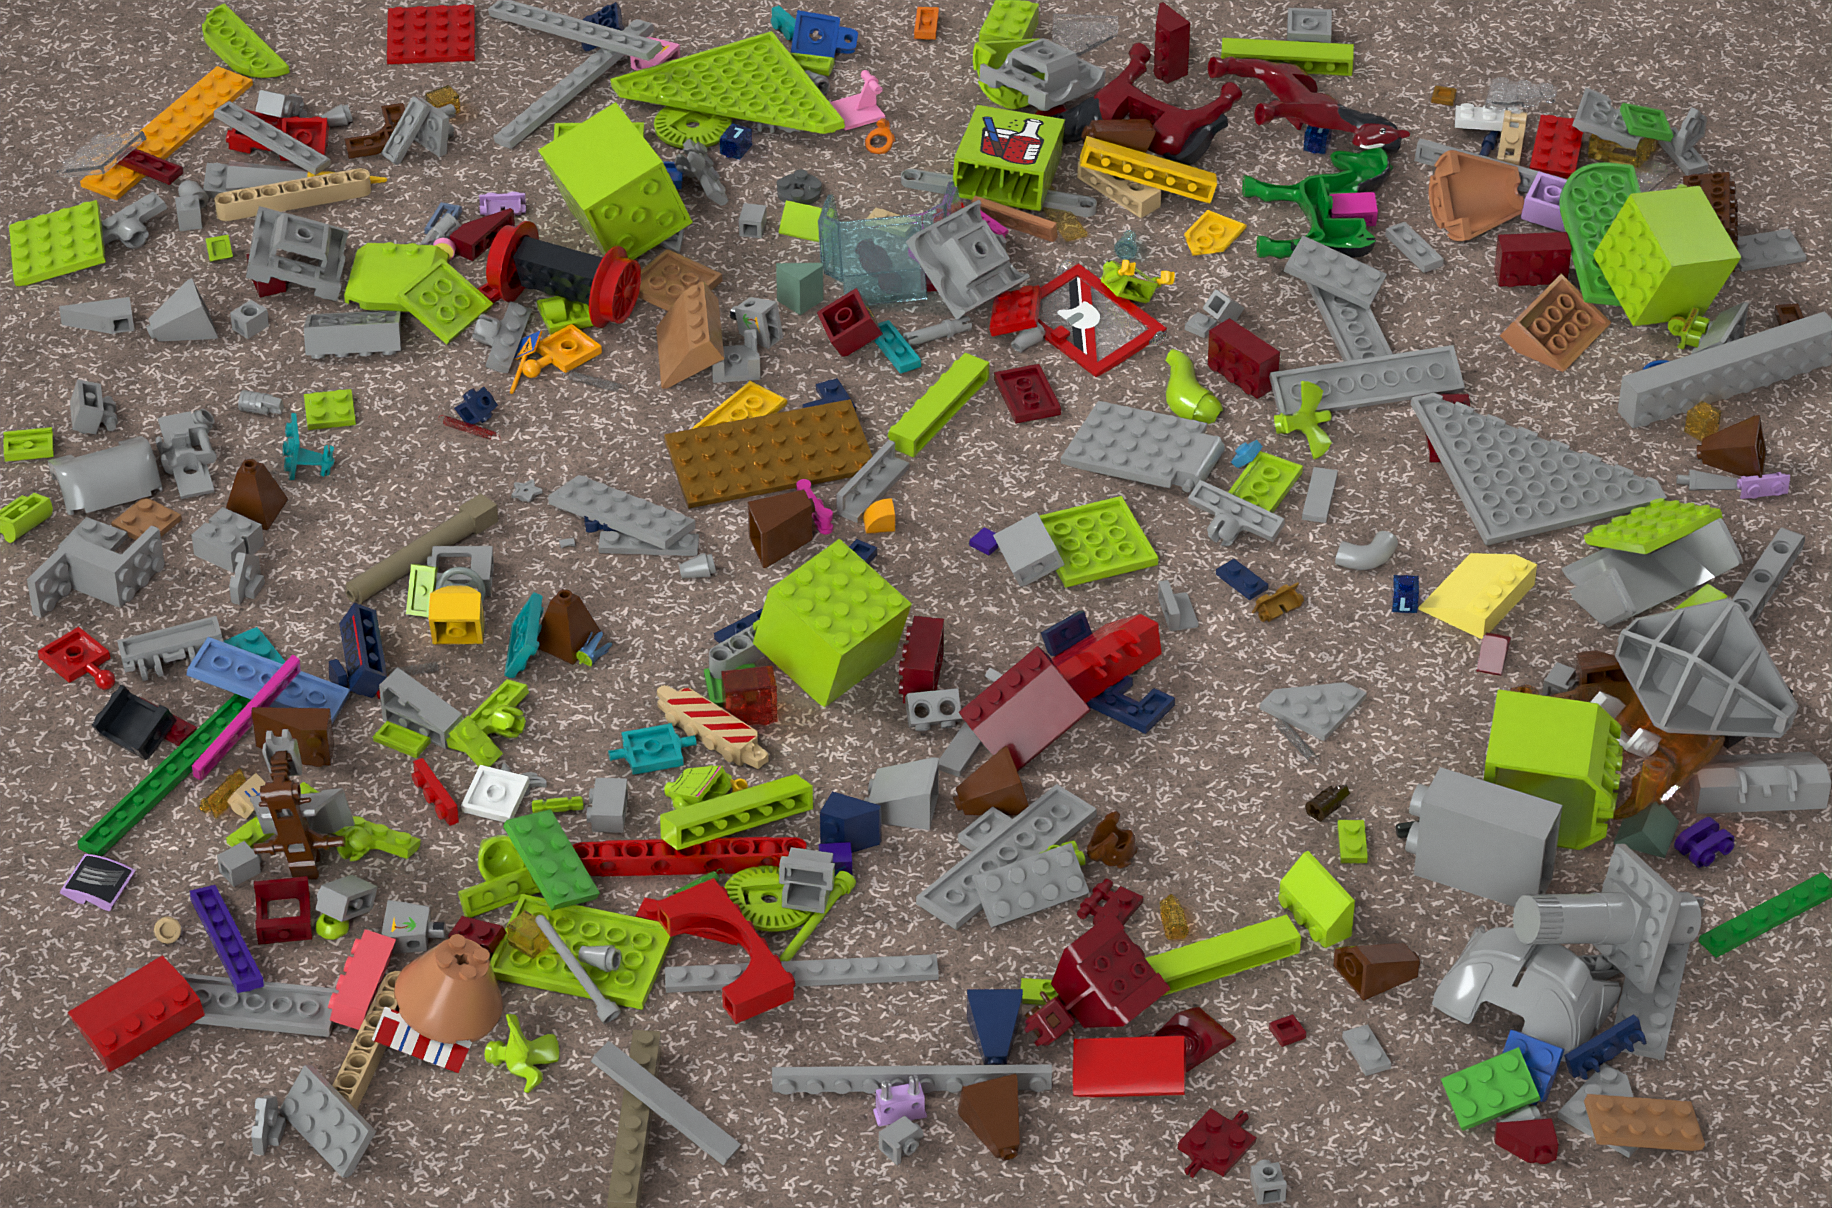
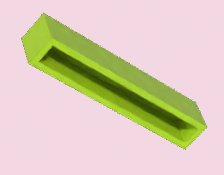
[888,353,990,458]
[1145,914,1301,997]

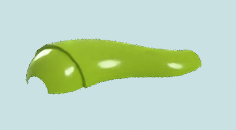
[1166,349,1224,424]

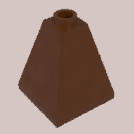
[1697,415,1767,478]
[226,459,288,531]
[537,589,603,665]
[1576,650,1631,707]
[953,746,1029,815]
[957,1073,1020,1161]

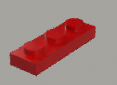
[412,758,459,826]

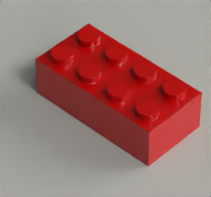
[1529,115,1584,179]

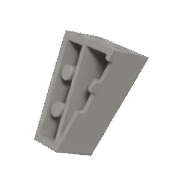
[379,667,463,749]

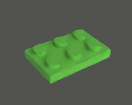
[1441,1047,1541,1131]

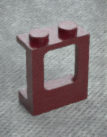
[254,876,312,945]

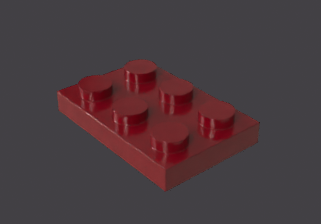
[994,364,1061,424]

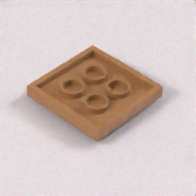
[638,249,722,311]

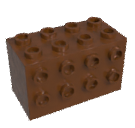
[1683,172,1738,272]

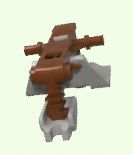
[249,729,355,880]

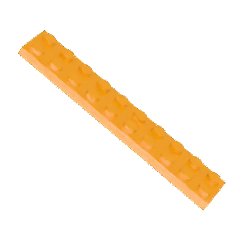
[80,66,253,201]

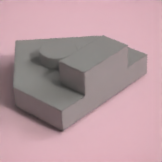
[1672,107,1707,157]
[229,552,265,605]
[251,1095,286,1155]

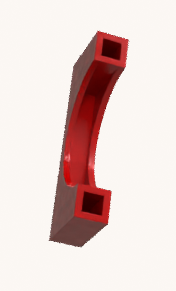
[657,878,796,1024]

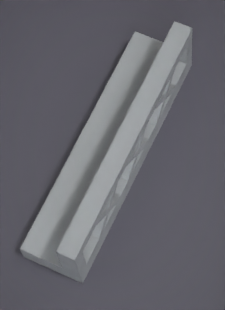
[836,440,909,523]

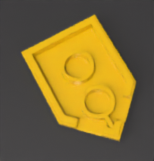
[1184,210,1247,256]

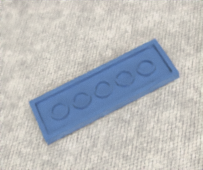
[187,637,350,724]

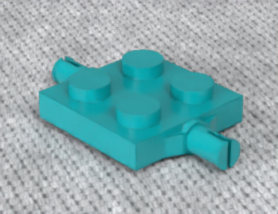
[608,723,697,775]

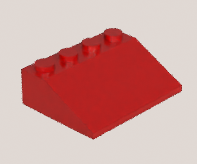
[67,955,205,1072]

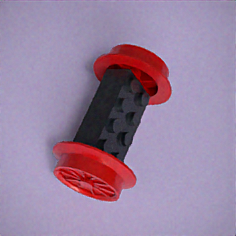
[486,221,641,328]

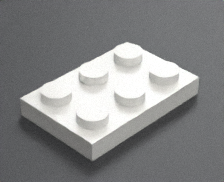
[1455,103,1523,131]

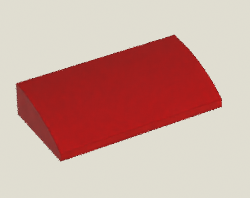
[1073,1036,1187,1097]

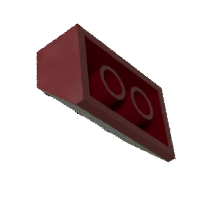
[1153,2,1191,84]

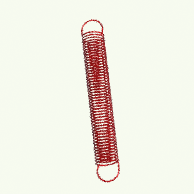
[439,415,500,441]

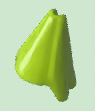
[477,835,526,881]

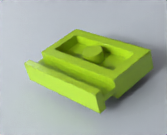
[3,427,54,462]

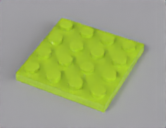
[9,200,106,286]
[1039,496,1158,588]
[1584,498,1723,554]

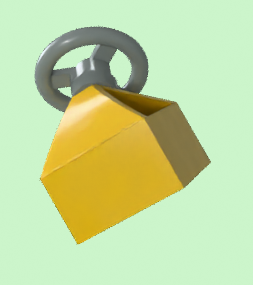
[428,567,485,644]

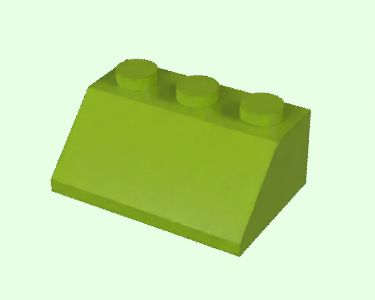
[1278,851,1355,948]

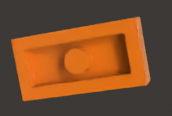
[914,7,939,40]

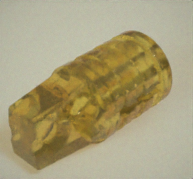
[1160,894,1189,940]

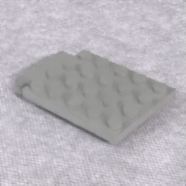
[1061,401,1225,493]

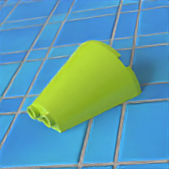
[973,38,1045,109]

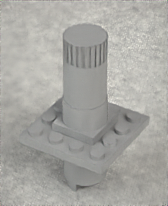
[1513,844,1705,993]

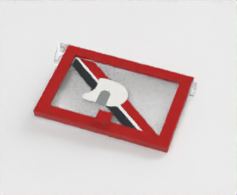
[1038,259,1167,377]

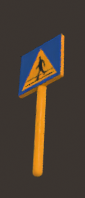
[509,330,542,394]

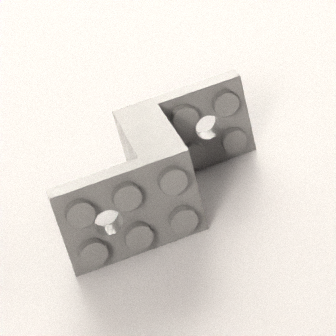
[27,526,165,618]

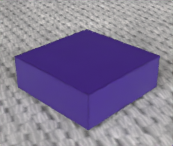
[969,527,999,556]

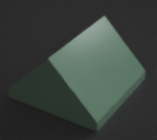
[776,263,824,315]
[1614,796,1679,858]

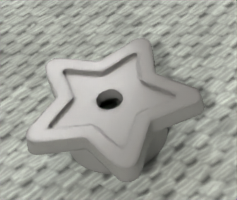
[511,479,543,502]

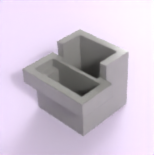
[779,847,835,913]

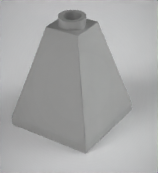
[146,278,218,341]

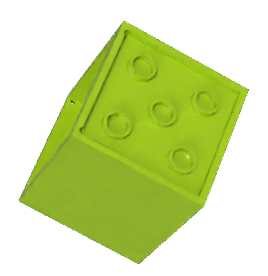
[538,102,693,260]

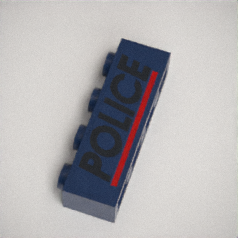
[339,603,388,698]

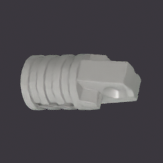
[421,213,461,245]
[238,390,284,415]

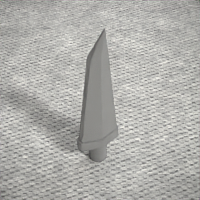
[1676,469,1741,491]

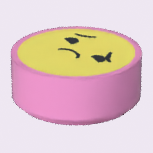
[433,238,456,260]

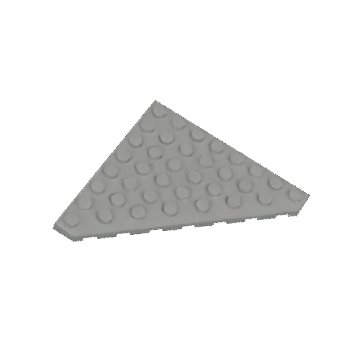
[1411,393,1667,546]

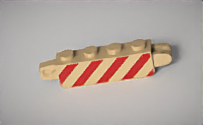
[657,685,768,769]

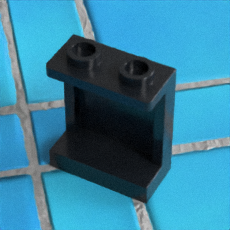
[92,685,177,760]

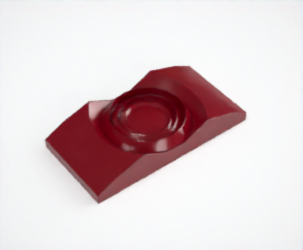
[1140,1007,1236,1073]

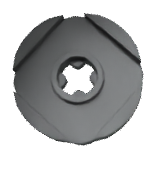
[777,169,822,205]

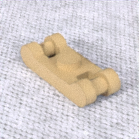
[1497,110,1527,166]

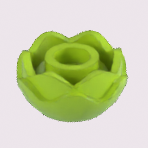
[316,913,349,940]

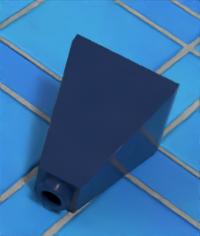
[967,989,1023,1065]

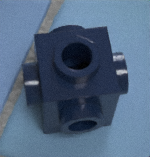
[454,386,498,425]

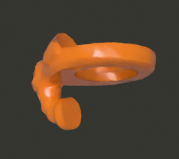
[865,118,896,154]

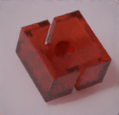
[721,666,778,725]

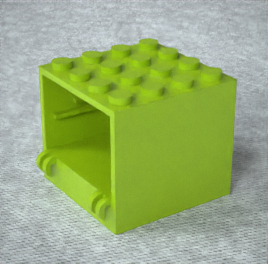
[1593,184,1741,326]
[753,539,912,707]

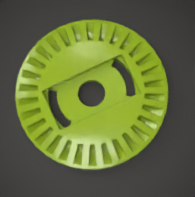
[654,106,732,149]
[724,866,814,932]

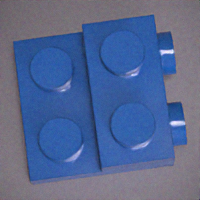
[1502,1029,1565,1105]

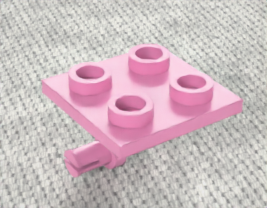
[830,70,885,131]

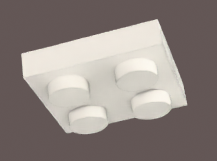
[461,765,530,822]

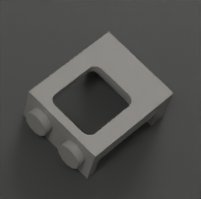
[427,546,494,596]

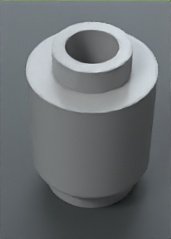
[178,180,209,209]

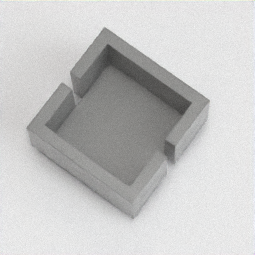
[191,507,264,573]

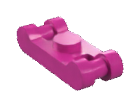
[796,479,833,535]

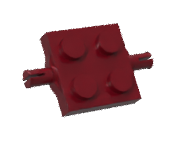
[1177,1108,1257,1178]

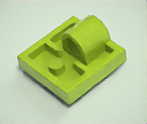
[537,296,593,335]

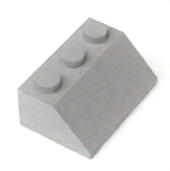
[1691,302,1749,354]

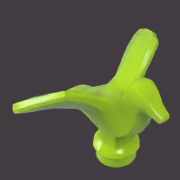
[1274,381,1332,459]
[485,1014,559,1093]

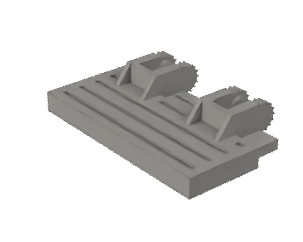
[117,616,224,681]

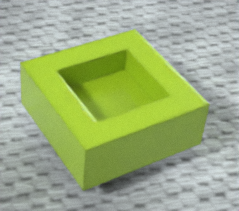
[205,235,233,262]

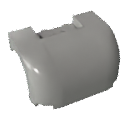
[47,436,163,515]

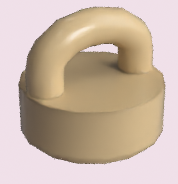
[154,916,181,944]

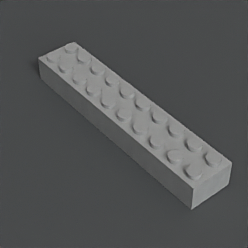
[1618,311,1832,428]

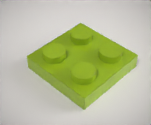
[304,389,356,430]

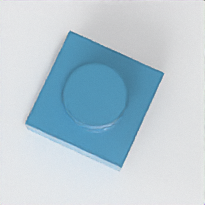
[1231,440,1263,468]

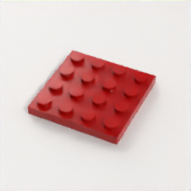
[387,4,475,65]

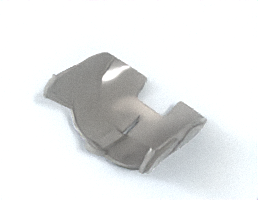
[1432,925,1621,1062]

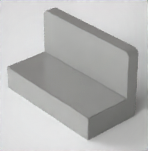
[1158,580,1199,631]

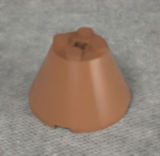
[394,934,503,1044]

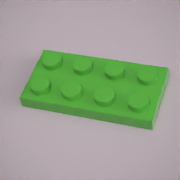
[503,809,600,910]

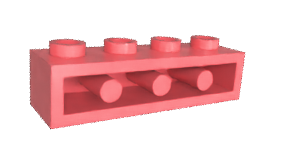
[328,929,396,1030]

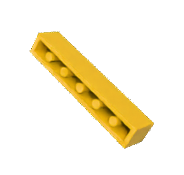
[1080,136,1217,204]

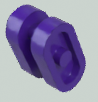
[1674,817,1735,868]

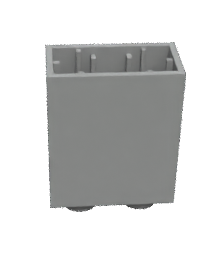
[1405,767,1563,907]

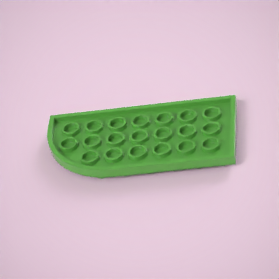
[1559,162,1641,306]

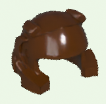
[1087,811,1138,869]

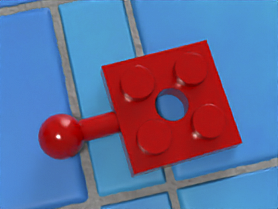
[38,627,115,690]

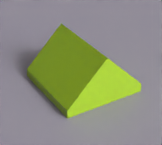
[778,200,837,243]

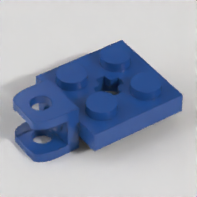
[791,10,858,58]

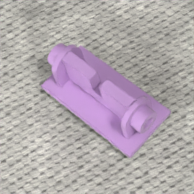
[479,192,526,216]
[1737,472,1790,499]

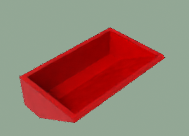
[1052,614,1162,703]

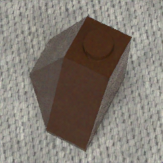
[1333,943,1420,1001]

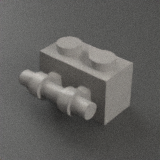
[70,379,118,434]

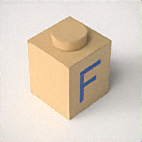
[227,773,266,819]

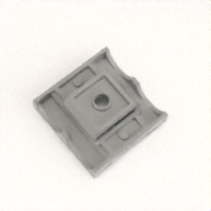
[979,38,1106,111]
[906,200,1030,320]
[246,206,349,301]

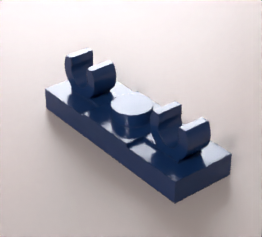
[1564,1014,1647,1080]

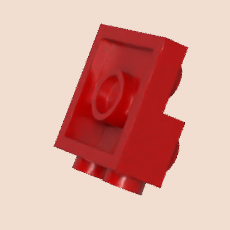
[226,109,282,154]
[279,116,329,161]

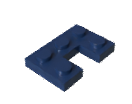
[1086,676,1175,734]

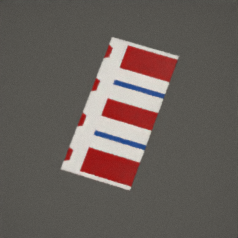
[372,1007,472,1073]

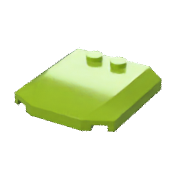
[344,242,449,312]

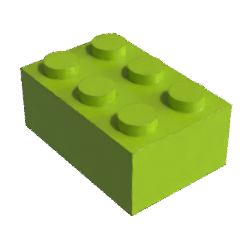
[979,0,1039,42]

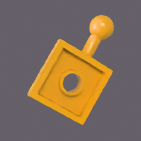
[522,324,602,378]

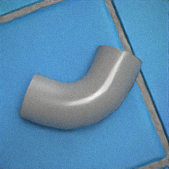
[1335,531,1398,570]

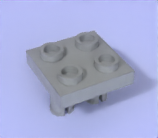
[414,97,456,157]

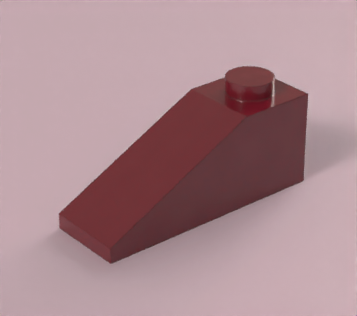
[450,208,515,261]

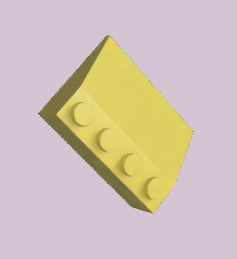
[1418,553,1537,639]

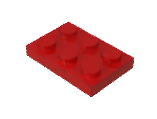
[989,285,1042,337]

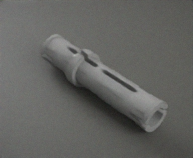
[903,316,972,346]

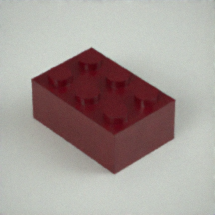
[1494,232,1572,287]
[1207,318,1280,399]
[899,616,944,703]

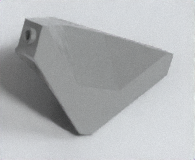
[1615,598,1799,738]

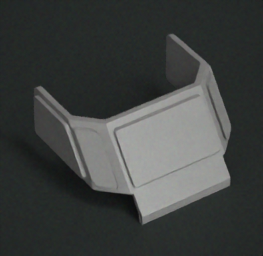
[1561,518,1743,627]

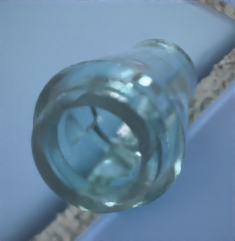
[1114,230,1137,260]

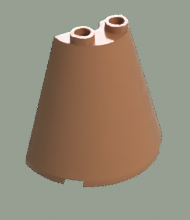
[1429,150,1524,241]

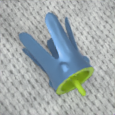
[576,632,612,667]

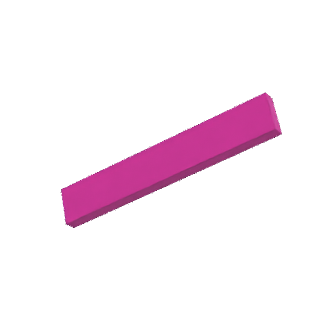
[192,654,301,780]

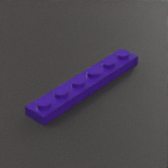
[189,885,264,993]

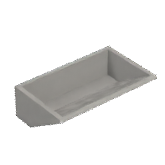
[1682,752,1831,814]

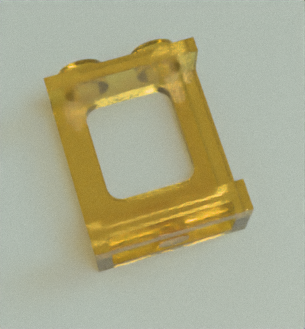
[1588,134,1657,168]

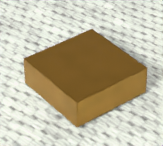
[1431,86,1457,106]

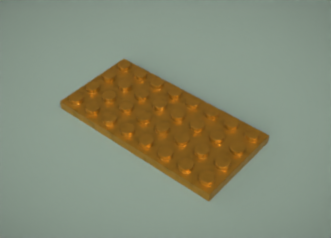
[664,399,873,509]

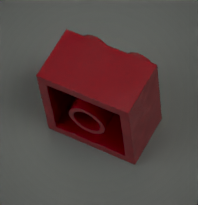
[817,288,883,357]

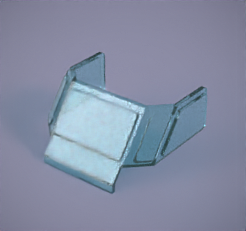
[818,181,962,305]

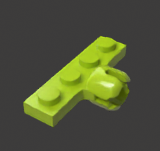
[446,679,529,752]
[333,816,421,862]

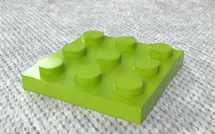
[395,258,493,345]

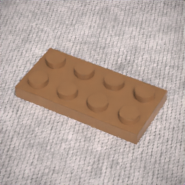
[1584,1094,1705,1151]

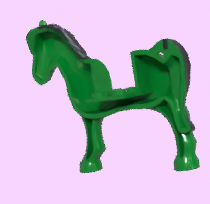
[1242,147,1393,260]

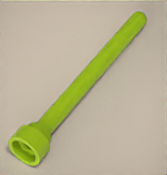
[779,871,856,962]

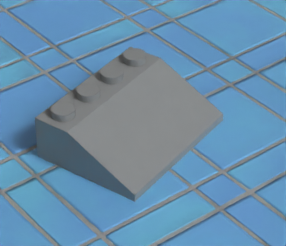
[304,311,401,359]

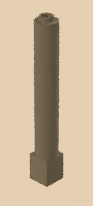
[345,493,498,604]

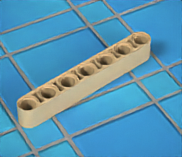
[215,168,371,221]
[332,971,401,1111]

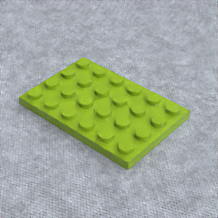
[490,894,674,1010]

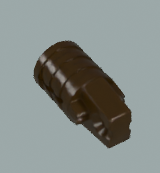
[1305,785,1350,822]

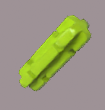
[532,796,584,813]

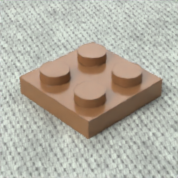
[111,497,182,540]

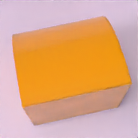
[863,498,895,534]

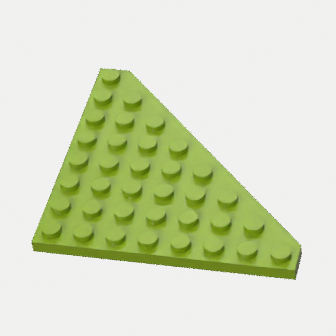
[610,31,845,134]

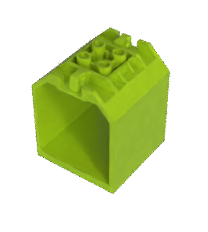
[1483,689,1623,850]

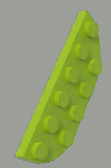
[202,3,290,78]

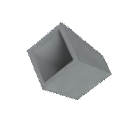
[864,757,939,830]

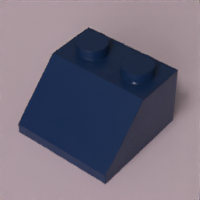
[820,791,882,853]

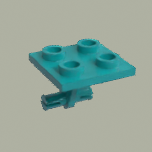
[282,413,335,480]

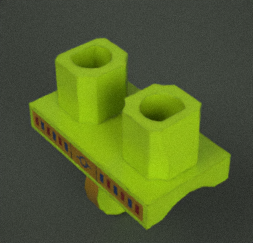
[1668,307,1710,349]

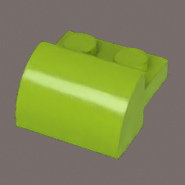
[0,493,53,543]

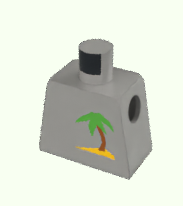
[730,297,783,349]
[381,900,446,954]

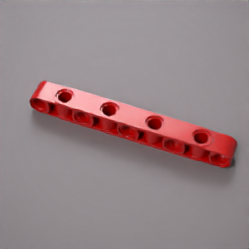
[572,837,807,877]

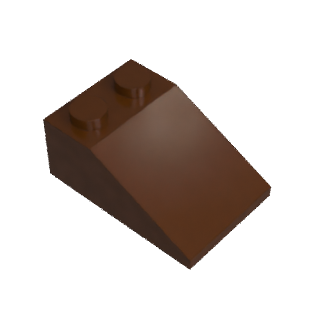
[251,707,334,767]

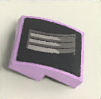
[60,854,136,911]

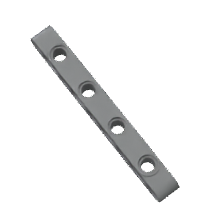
[1732,527,1806,625]

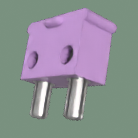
[873,1075,927,1126]

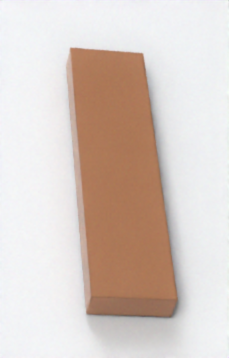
[971,196,1058,242]

